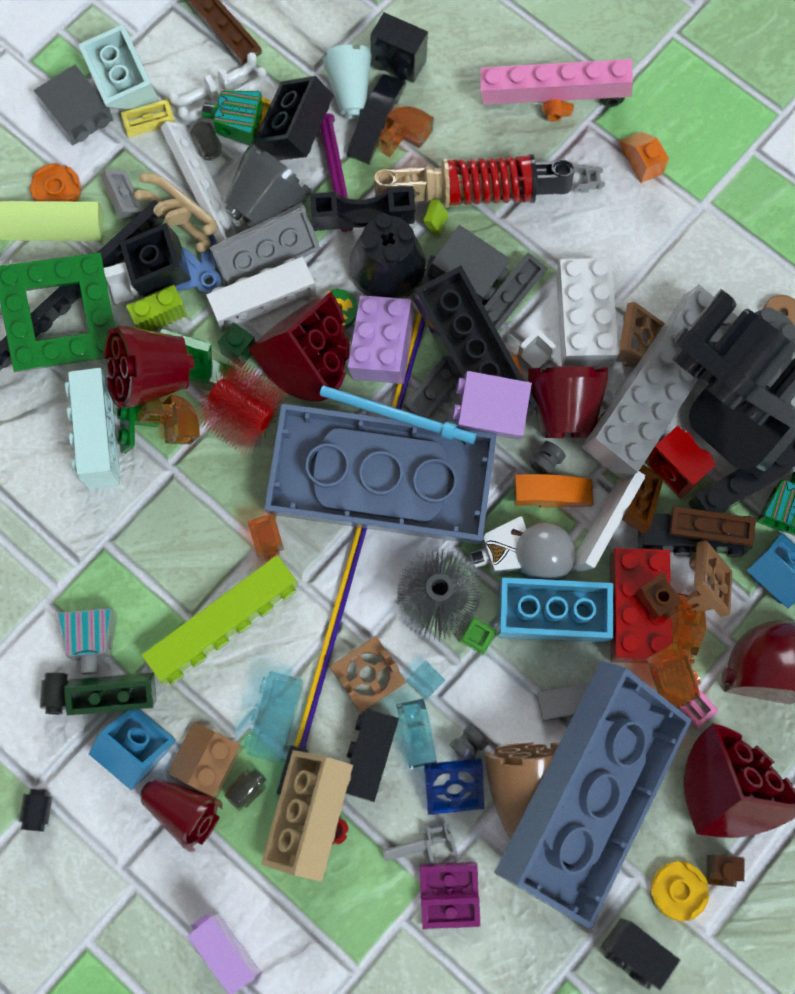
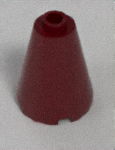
[140,779,223,852]

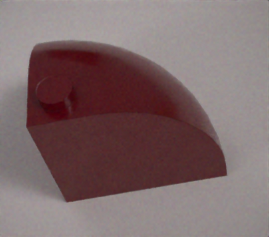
[248,291,350,402]
[722,620,795,705]
[684,723,795,838]

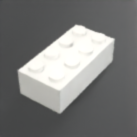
[556,258,619,367]

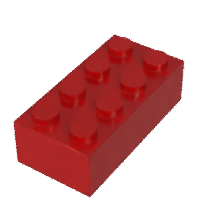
[609,548,672,664]

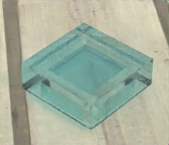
[406,661,445,701]

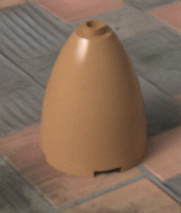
[485,742,559,840]

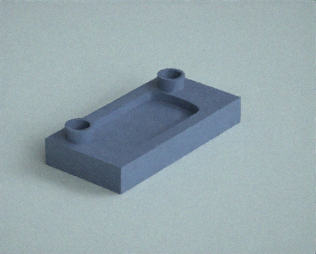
[264,403,497,545]
[494,661,692,929]

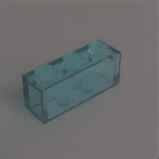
[244,671,304,764]

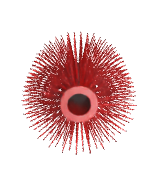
[194,357,288,454]

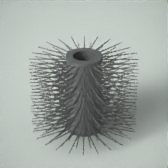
[397,547,482,642]

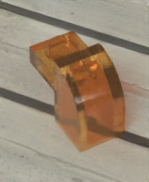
[380,106,434,157]
[137,394,200,445]

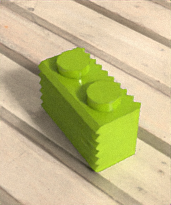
[126,284,187,331]

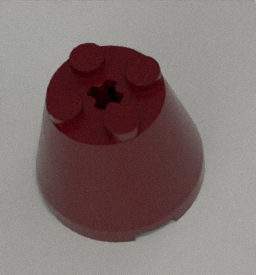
[104,326,194,408]
[528,366,608,438]

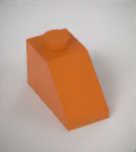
[619,131,669,183]

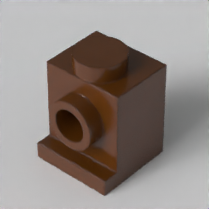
[636,572,682,620]
[706,855,745,887]

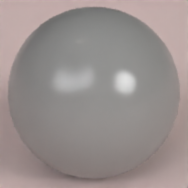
[516,523,576,580]

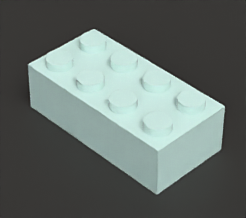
[65,368,121,490]

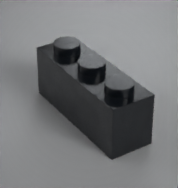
[346,708,399,803]

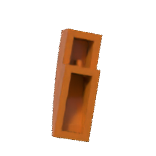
[513,474,594,508]

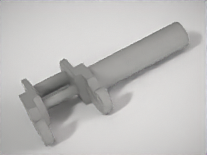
[383,820,458,863]

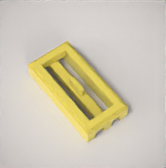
[120,99,175,138]

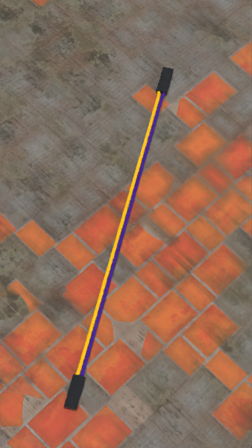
[276,255,436,795]

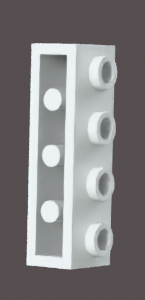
[206,257,316,331]

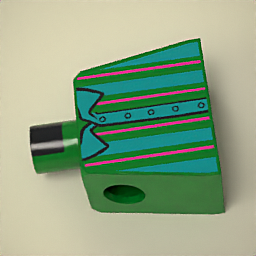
[202,90,263,145]
[757,471,795,536]

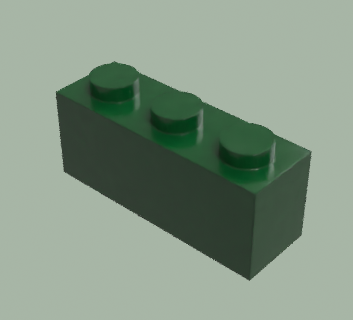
[64,672,157,716]

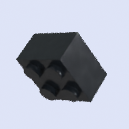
[370,12,428,83]
[120,223,191,297]
[601,918,681,991]

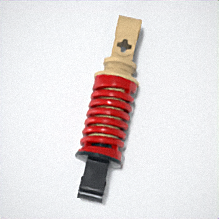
[374,154,575,208]

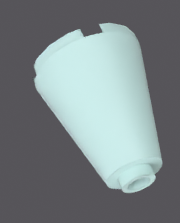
[322,44,372,119]

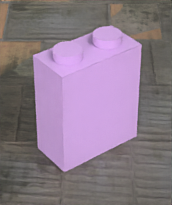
[452,371,532,440]
[187,913,260,994]

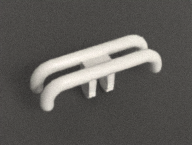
[169,53,266,122]

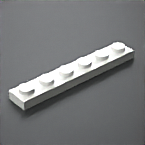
[161,121,239,244]

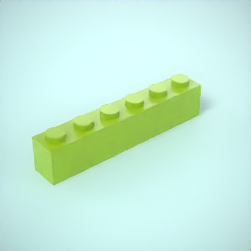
[141,555,298,685]

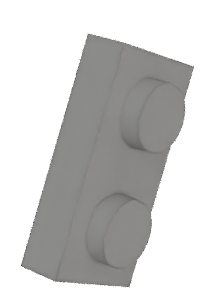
[100,170,144,218]

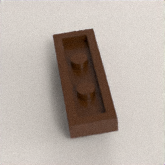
[622,464,664,534]
[669,506,756,547]

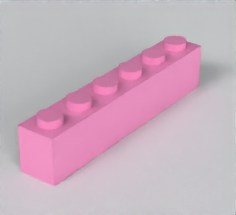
[481,59,633,105]

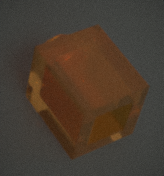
[247,513,284,559]

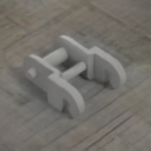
[573,165,605,193]

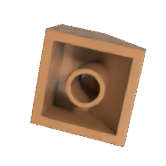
[167,722,244,799]

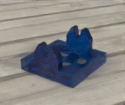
[423,758,484,815]

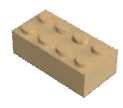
[261,750,353,882]

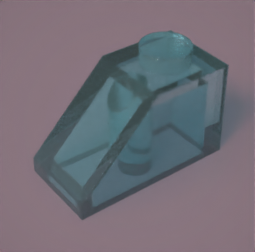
[396,699,437,769]

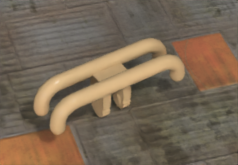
[134,173,218,252]

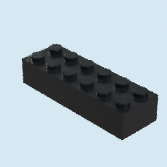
[412,265,538,413]

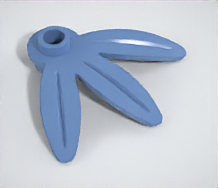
[175,234,222,294]

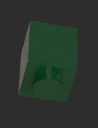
[218,322,256,367]

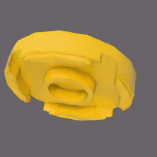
[650,861,709,921]

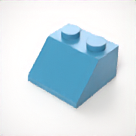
[747,533,795,608]
[89,709,176,790]

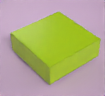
[423,199,449,235]

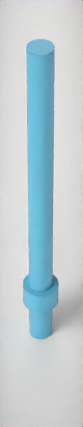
[320,385,477,445]

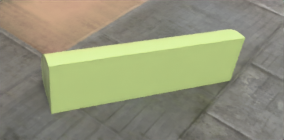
[0,201,104,241]

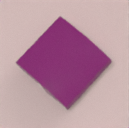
[419,862,481,929]

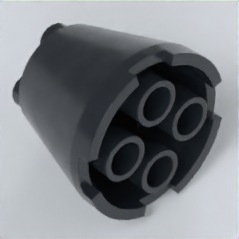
[349,213,426,298]

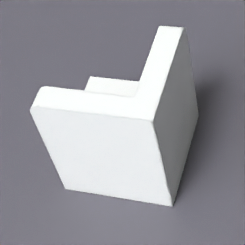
[104,262,140,306]
[517,329,556,369]

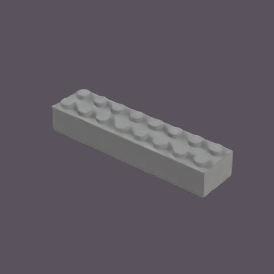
[582,285,738,480]

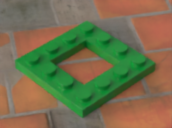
[0,252,115,373]

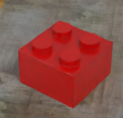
[644,425,716,499]

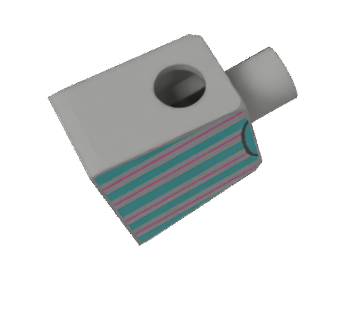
[58,608,117,675]

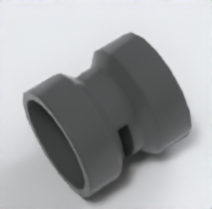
[529,441,566,475]
[449,724,489,764]

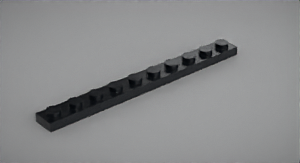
[0,200,165,371]

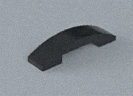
[347,74,406,165]

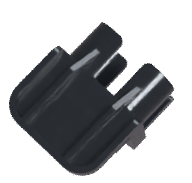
[672,289,795,474]

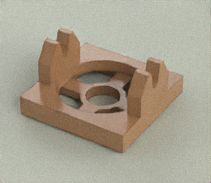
[616,302,665,367]
[686,540,732,617]
[329,636,407,713]

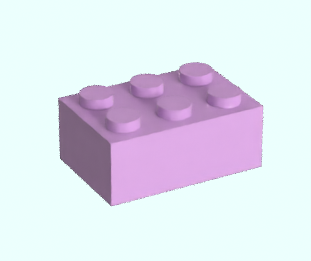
[348,295,415,384]

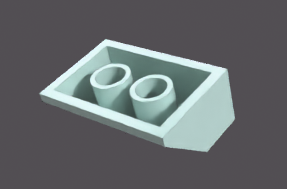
[78,24,158,109]

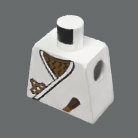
[470,516,526,576]

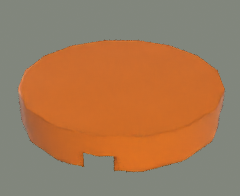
[30,163,82,202]

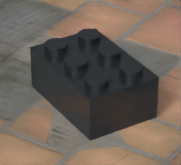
[253,76,334,160]

